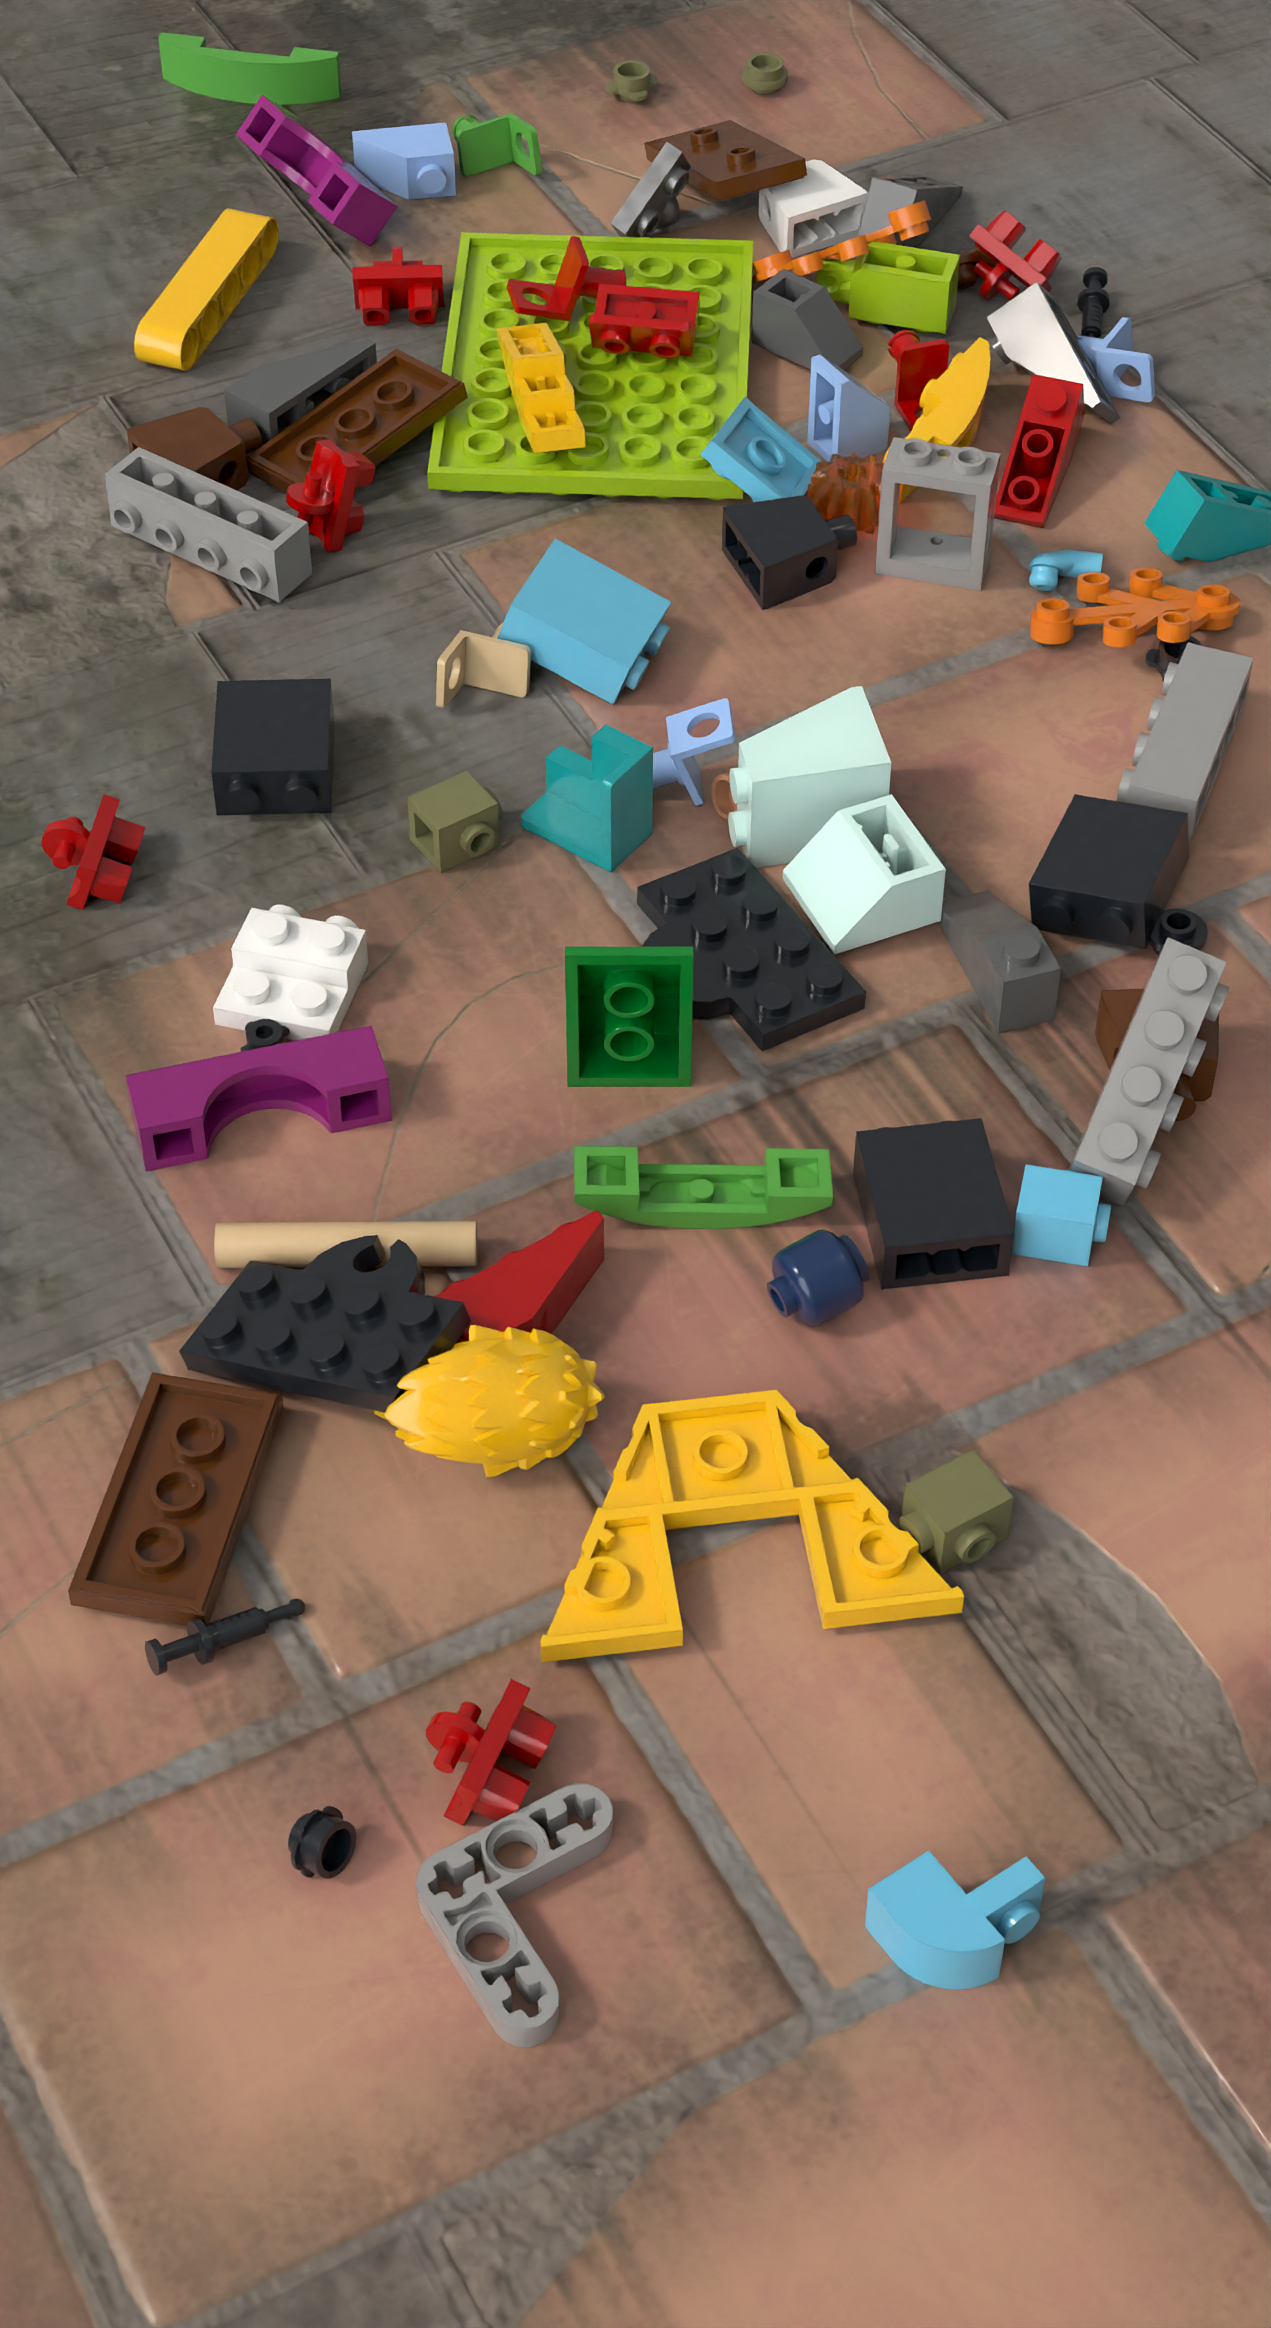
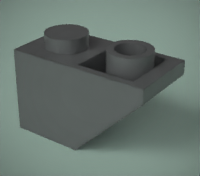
[752,269,863,371]

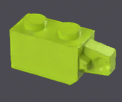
[816,241,960,334]

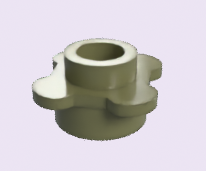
[605,60,658,102]

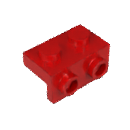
[589,284,700,359]

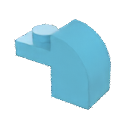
[865,1850,1046,1990]

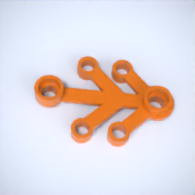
[752,200,931,283]
[1030,567,1241,648]

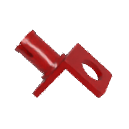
[506,236,626,321]
[888,330,950,432]

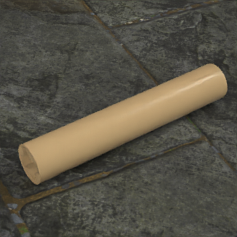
[214,1221,477,1268]

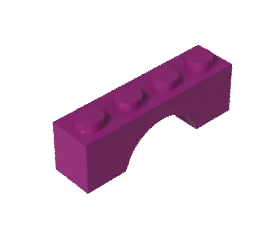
[236,95,398,247]
[125,1025,392,1172]

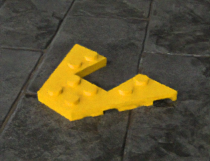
[540,1390,964,1662]

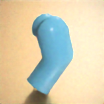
[1028,549,1103,591]

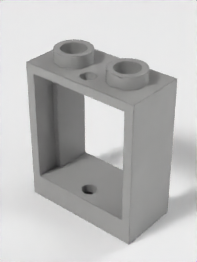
[875,437,1001,591]

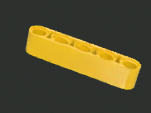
[134,208,279,371]

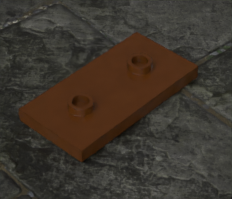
[644,120,807,201]
[246,349,468,493]
[68,1372,284,1626]

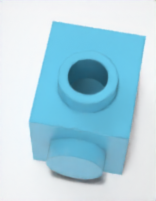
[1012,1164,1111,1267]

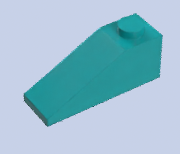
[1144,470,1271,562]

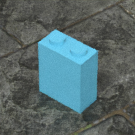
[497,538,671,705]

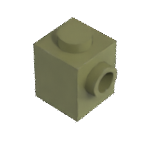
[407,771,502,873]
[899,1449,1014,1574]

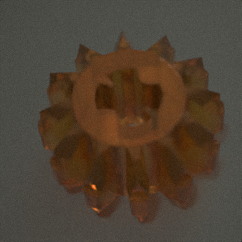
[807,451,884,534]

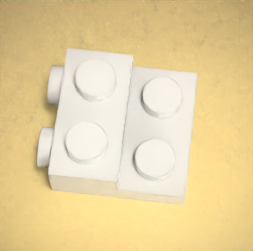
[213,905,369,1041]

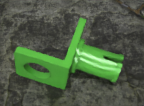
[452,113,542,177]

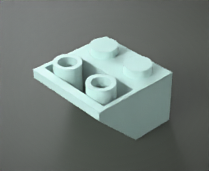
[782,794,946,955]

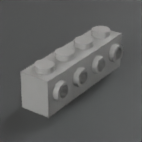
[104,447,312,602]
[1117,642,1254,845]
[1069,938,1229,1207]

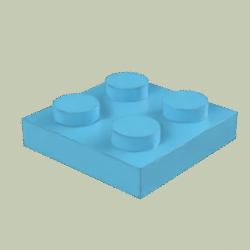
[700,397,825,502]

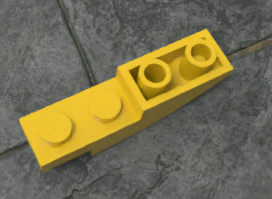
[882,337,990,503]

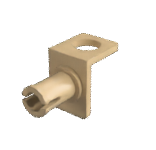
[436,622,531,708]

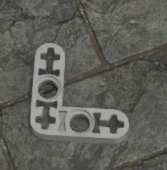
[416,1783,613,2047]

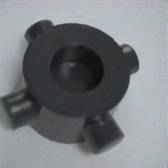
[240,1019,289,1052]

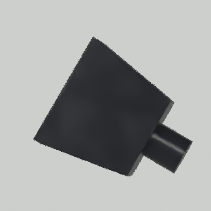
[722,496,857,610]

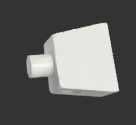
[759,159,868,258]

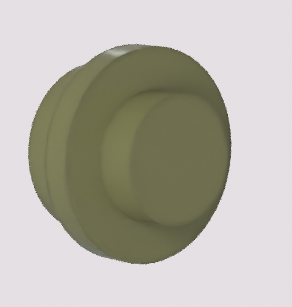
[742,52,788,94]

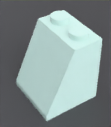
[728,686,891,868]

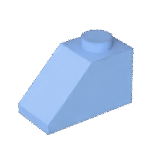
[352,123,456,200]
[807,355,891,470]

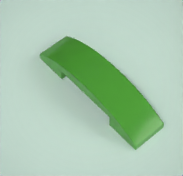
[158,32,342,105]
[573,1146,833,1229]

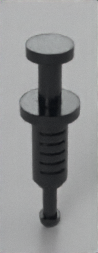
[1077,267,1110,338]
[145,1598,305,1676]

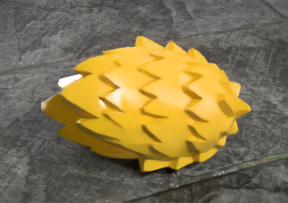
[374,1325,605,1477]

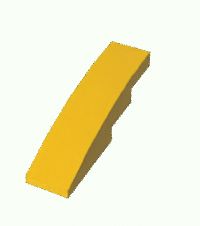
[497,323,586,453]

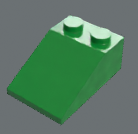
[565,946,693,1087]

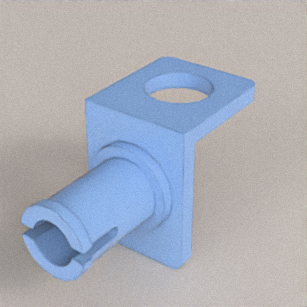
[1076,317,1155,402]
[653,698,736,806]

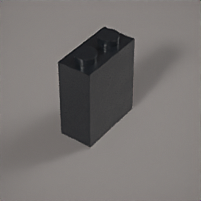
[211,678,334,815]
[1029,794,1189,949]
[853,1118,1014,1290]

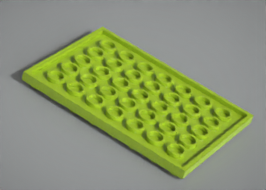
[427,232,754,500]

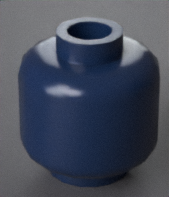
[767,1229,869,1327]

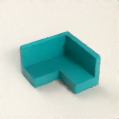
[521,724,653,873]

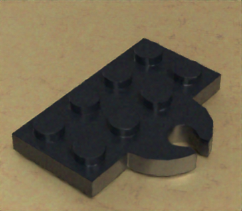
[637,848,866,1051]
[179,1235,471,1413]

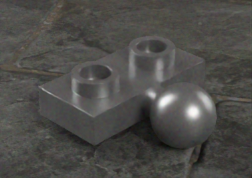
[610,142,691,237]

